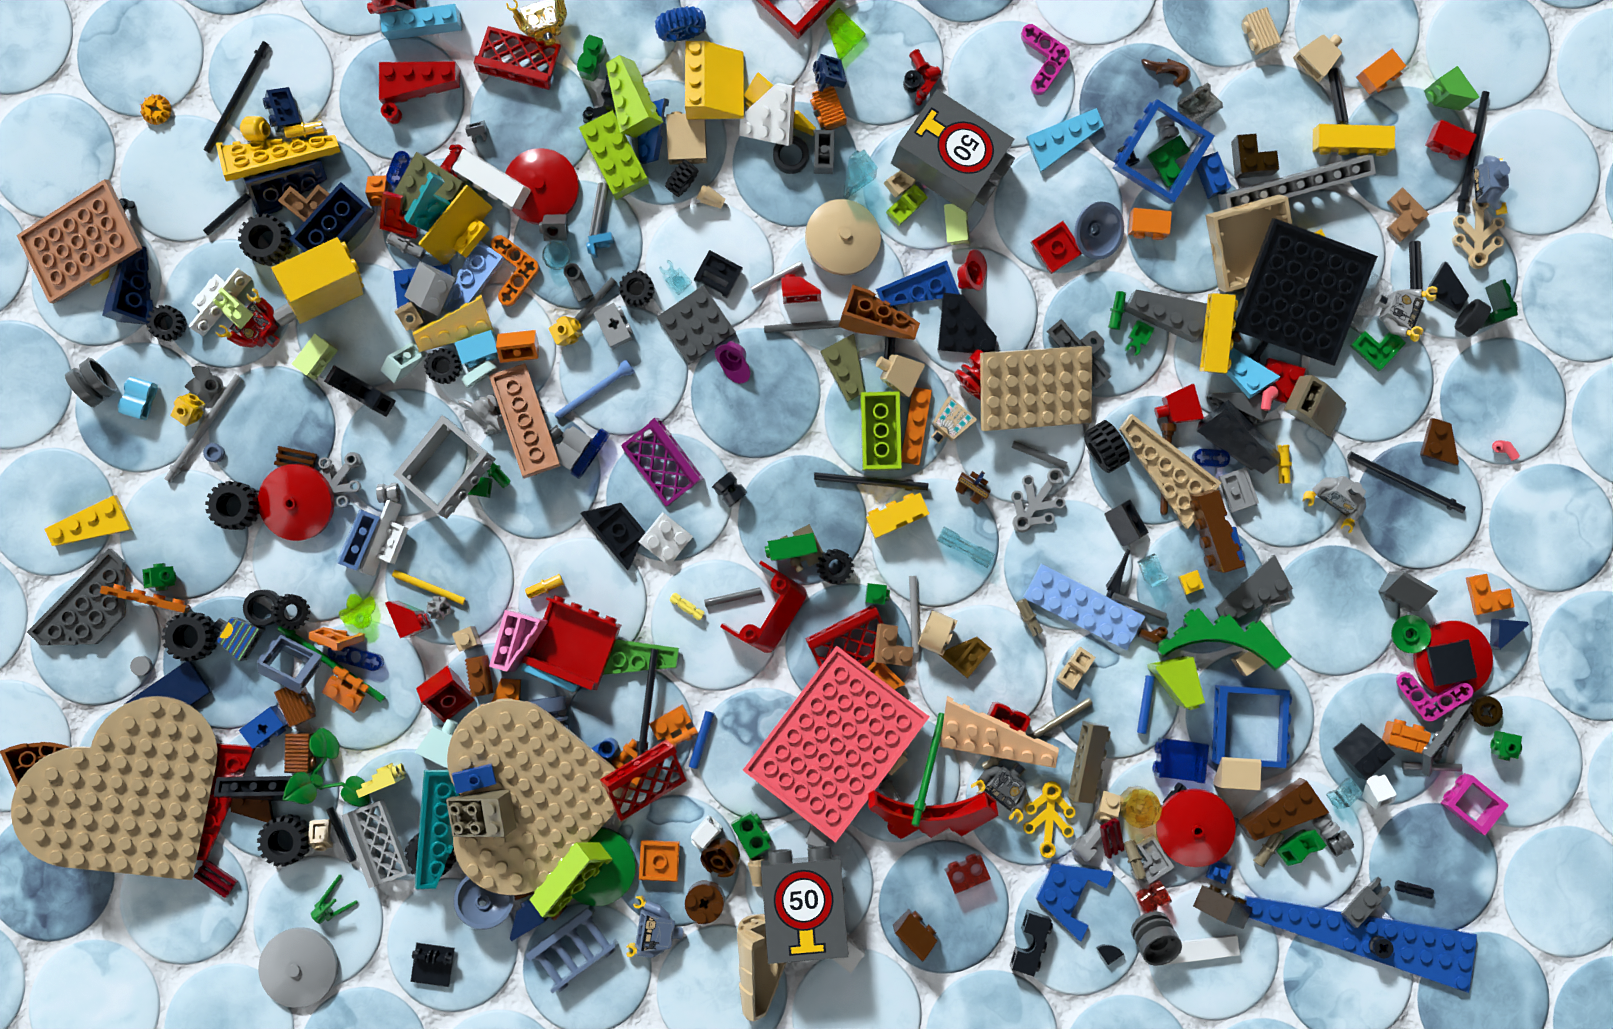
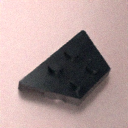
[580,503,646,570]

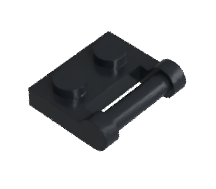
[693,250,743,298]

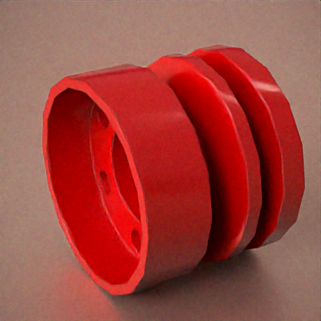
[954,349,984,400]

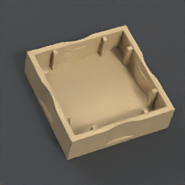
[1205,195,1292,292]

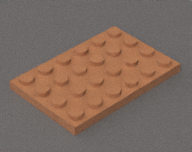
[16,179,142,303]

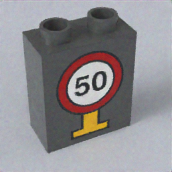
[890,89,1015,213]
[761,846,848,964]

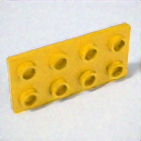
[418,185,493,265]

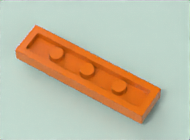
[901,387,932,466]

